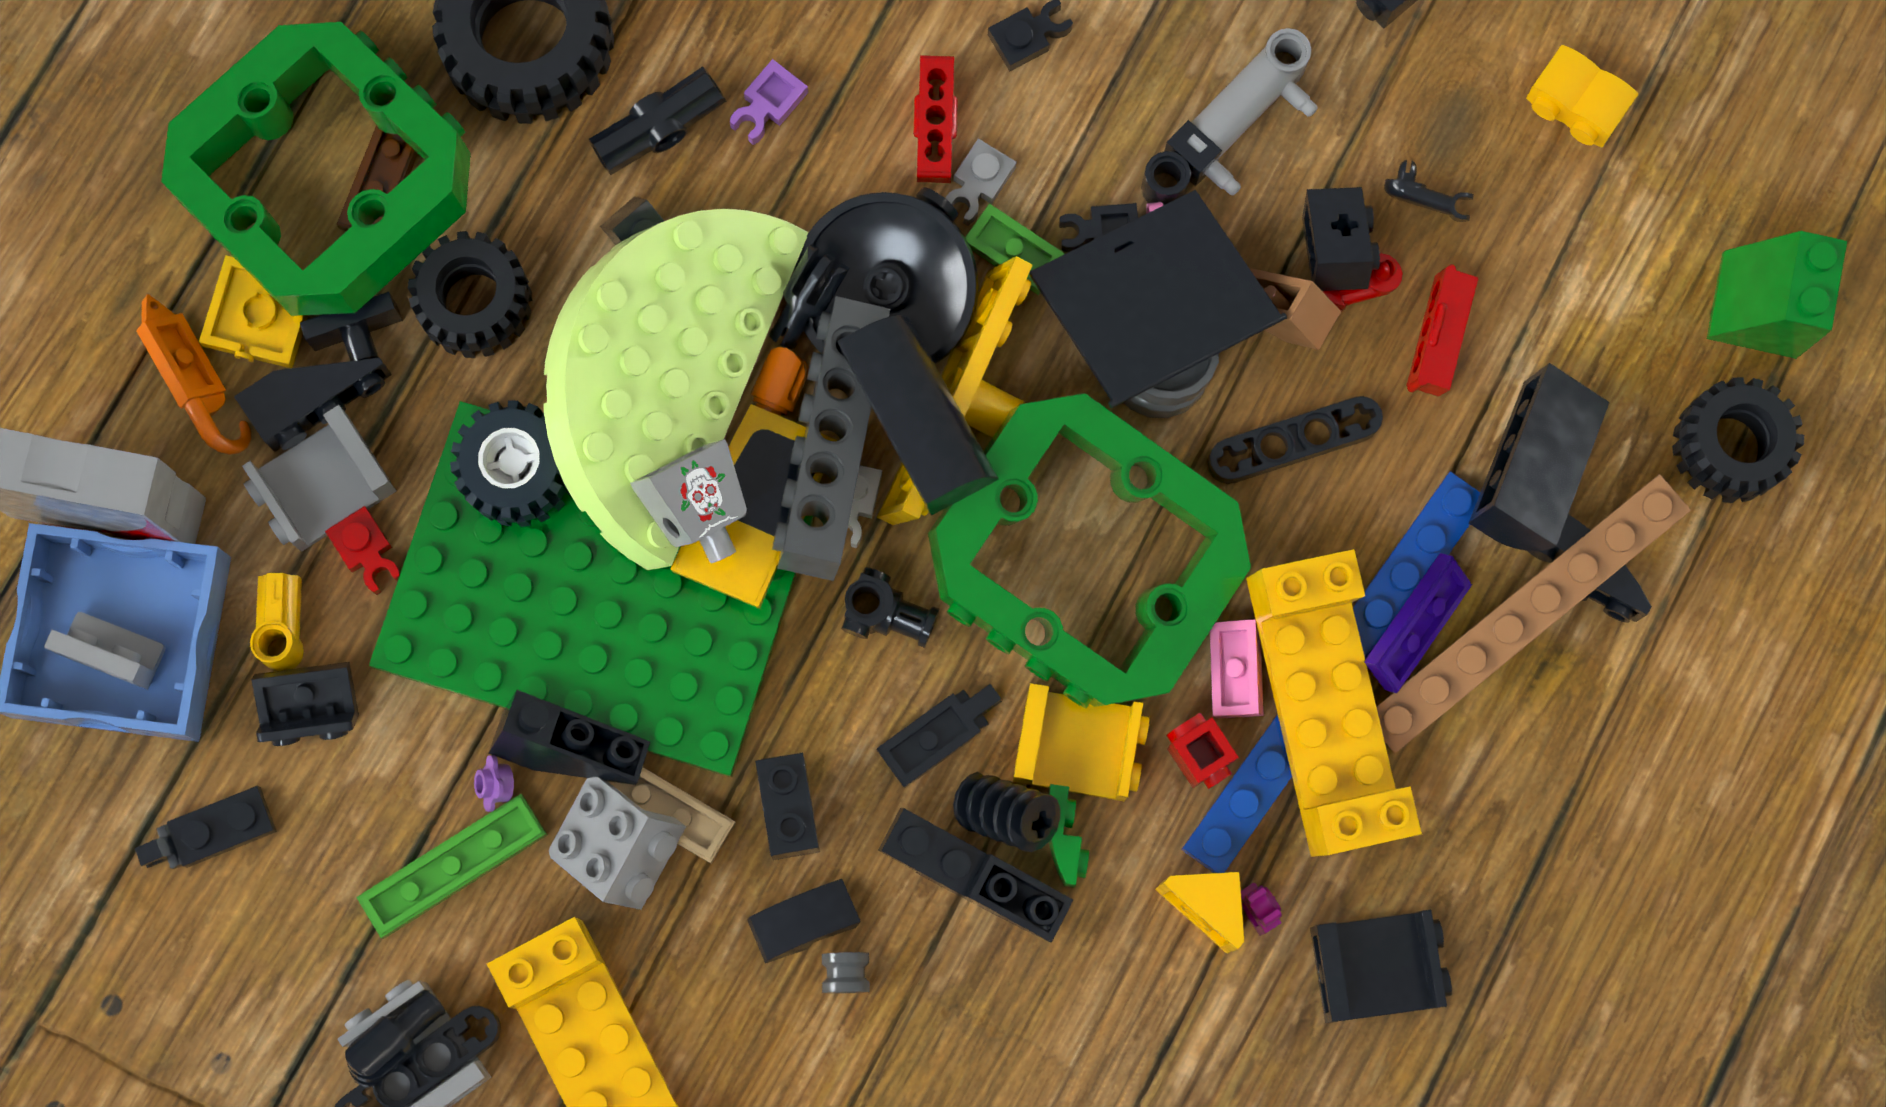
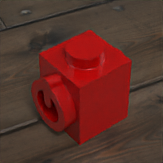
[1166,713,1239,789]

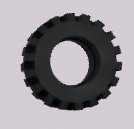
[408,231,533,358]
[1672,377,1804,503]

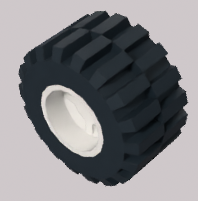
[450,400,570,527]

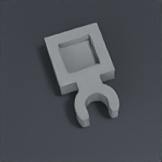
[945,139,1017,226]

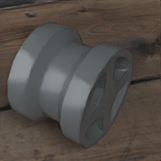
[822,952,870,993]

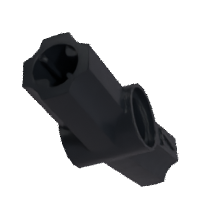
[589,66,727,175]

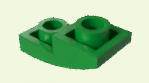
[1048,784,1089,888]

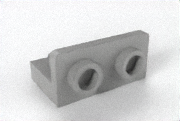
[44,612,166,690]

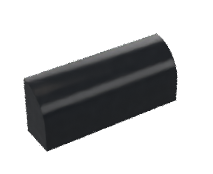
[838,315,999,516]
[1469,363,1610,551]

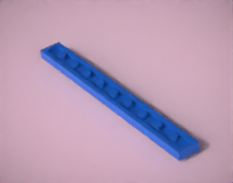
[1181,471,1480,873]

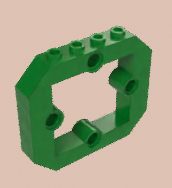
[161,22,471,316]
[928,393,1251,708]

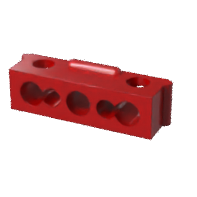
[913,55,958,183]
[1406,264,1478,397]

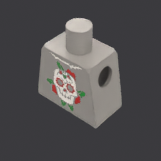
[630,439,747,563]

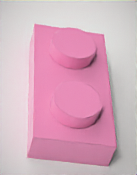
[1210,619,1264,719]

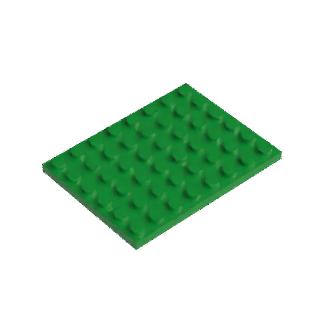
[369,401,815,778]

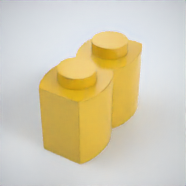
[1526,45,1638,147]

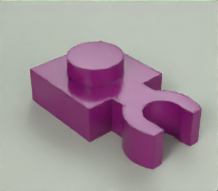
[1241,882,1282,936]

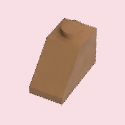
[1249,268,1341,350]

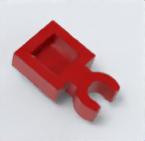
[325,506,401,595]

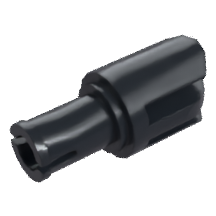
[769,244,850,349]
[345,990,446,1087]

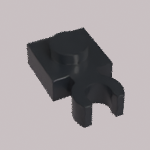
[987,0,1073,72]
[1059,203,1138,253]

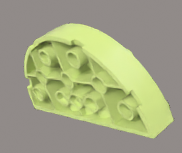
[543,209,809,570]

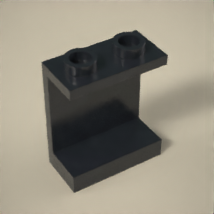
[1310,909,1452,1023]

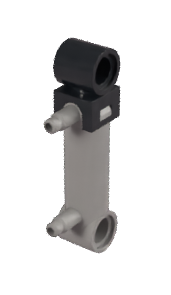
[1141,28,1318,205]

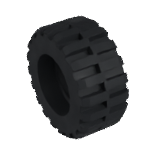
[432,0,614,124]

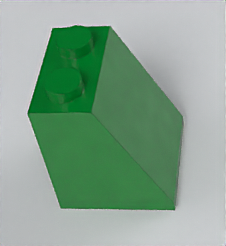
[1706,231,1847,359]

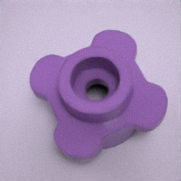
[474,755,514,812]

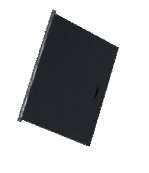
[1029,190,1287,408]

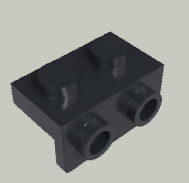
[251,662,359,746]

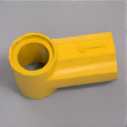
[250,573,304,671]

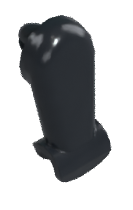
[1384,160,1474,222]

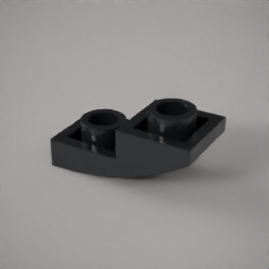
[747,879,861,964]

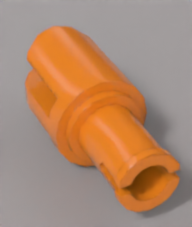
[750,347,809,416]

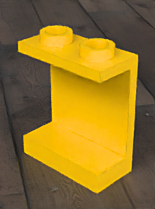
[1012,683,1149,802]

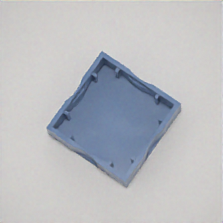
[0,523,231,742]

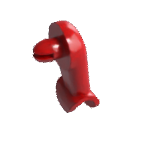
[1322,253,1403,312]

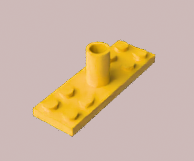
[877,256,1032,525]

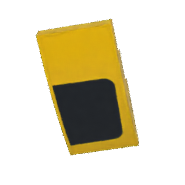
[670,404,837,609]

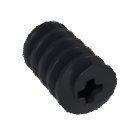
[953,772,1060,852]

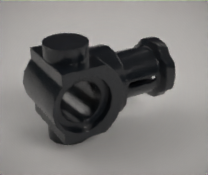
[841,567,940,648]

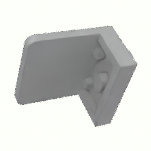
[549,777,686,910]

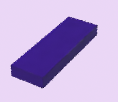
[1364,553,1472,694]

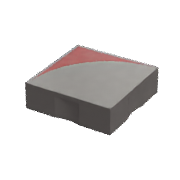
[0,428,206,544]

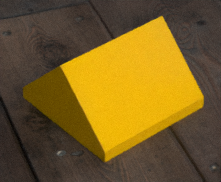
[1155,872,1244,954]

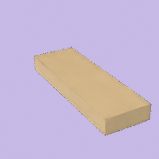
[608,767,736,864]

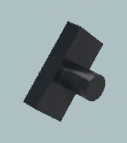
[300,292,403,361]

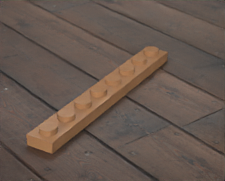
[1377,474,1691,754]

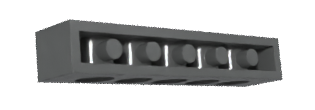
[772,296,890,581]

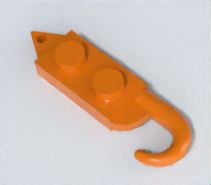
[136,294,251,455]

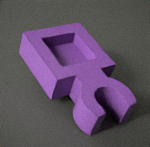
[730,59,808,145]

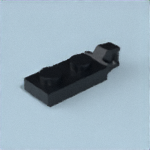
[876,684,1002,789]
[135,786,277,869]

